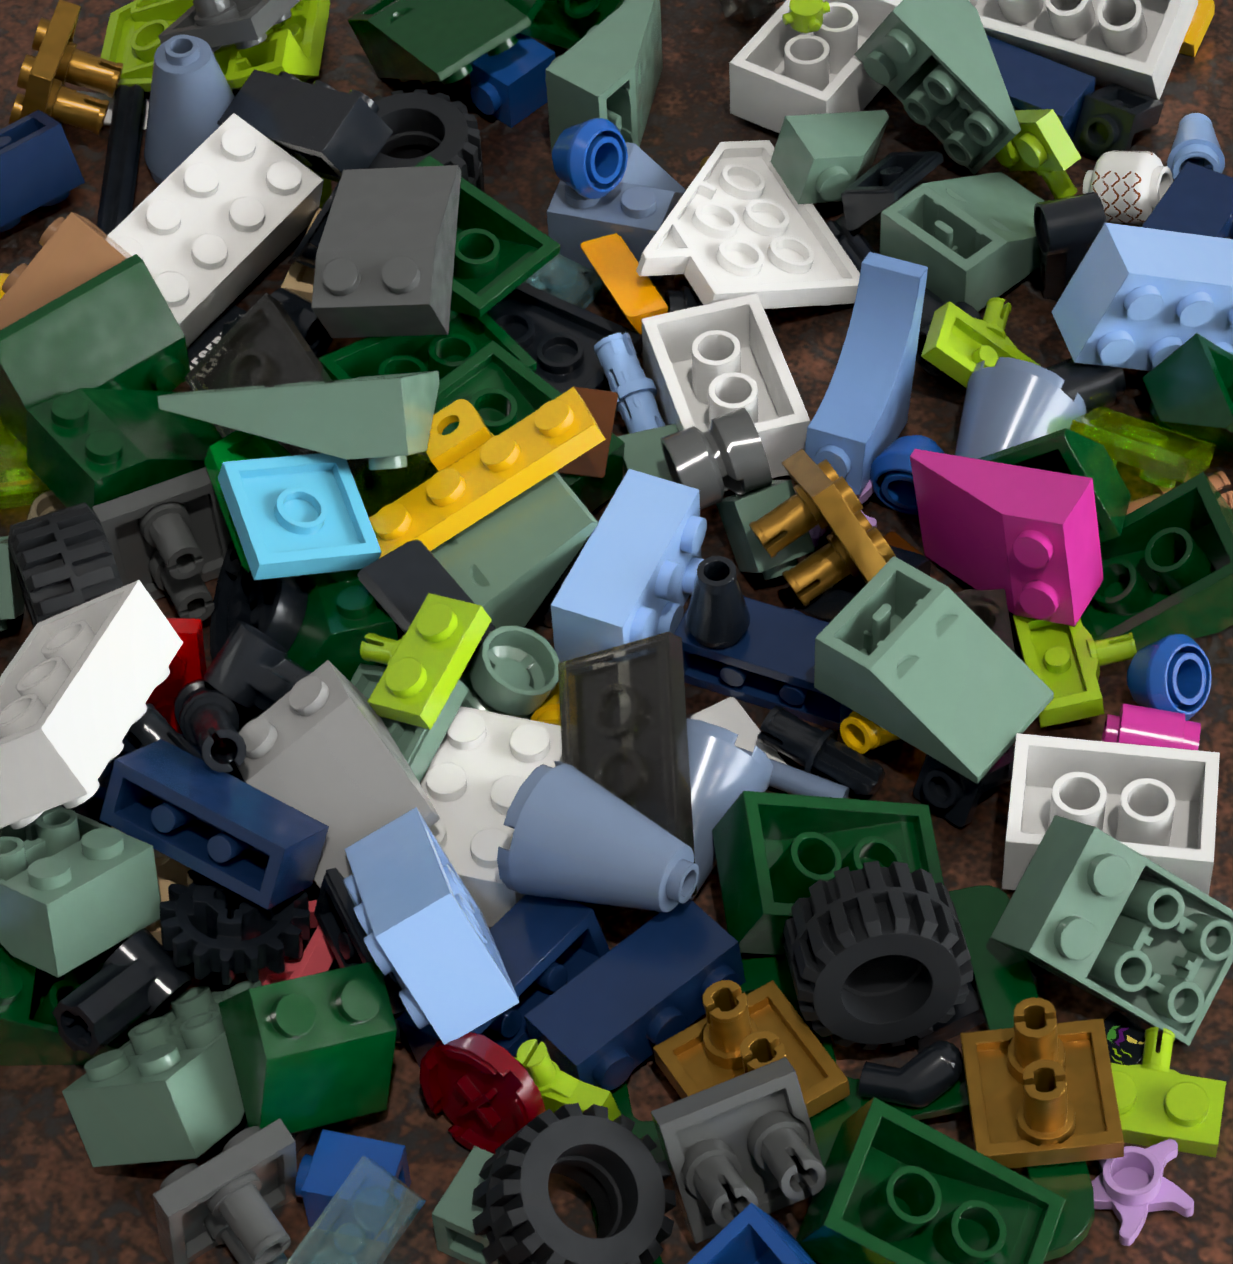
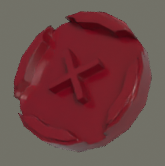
[419,1032,546,1154]

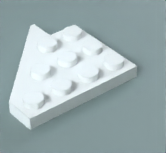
[636,140,860,309]

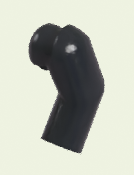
[859,1041,963,1108]

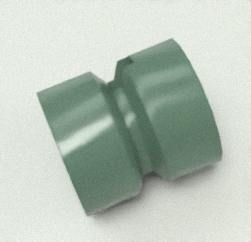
[460,625,561,720]

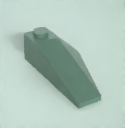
[157,371,440,470]

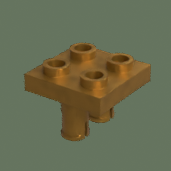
[9,0,123,136]
[749,449,896,607]
[653,980,850,1118]
[960,997,1124,1169]

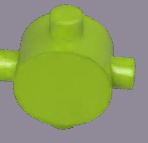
[782,0,830,33]

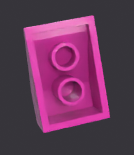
[910,449,1104,626]

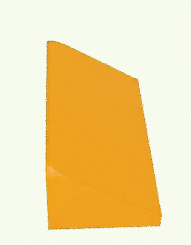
[580,233,668,334]

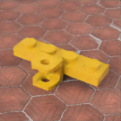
[369,387,606,559]

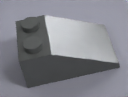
[311,165,461,338]

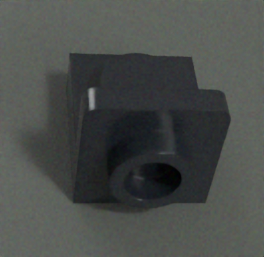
[1072,83,1164,159]
[913,745,1015,827]

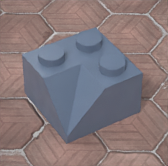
[547,142,686,281]

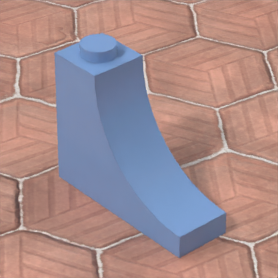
[805,252,928,495]

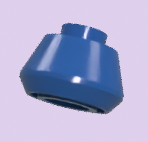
[552,118,628,199]
[870,435,945,515]
[1126,634,1212,720]

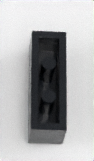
[217,69,393,182]

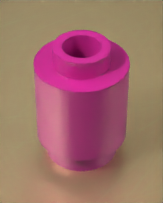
[1102,703,1201,750]

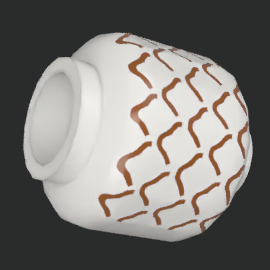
[1083,150,1173,227]

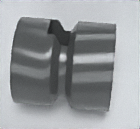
[660,408,772,510]

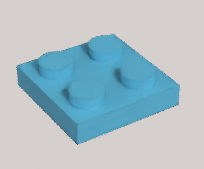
[218,453,382,580]

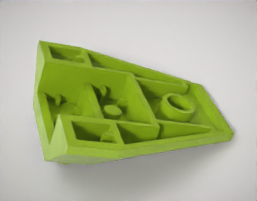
[99,0,331,93]

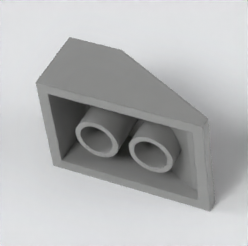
[234,660,440,888]

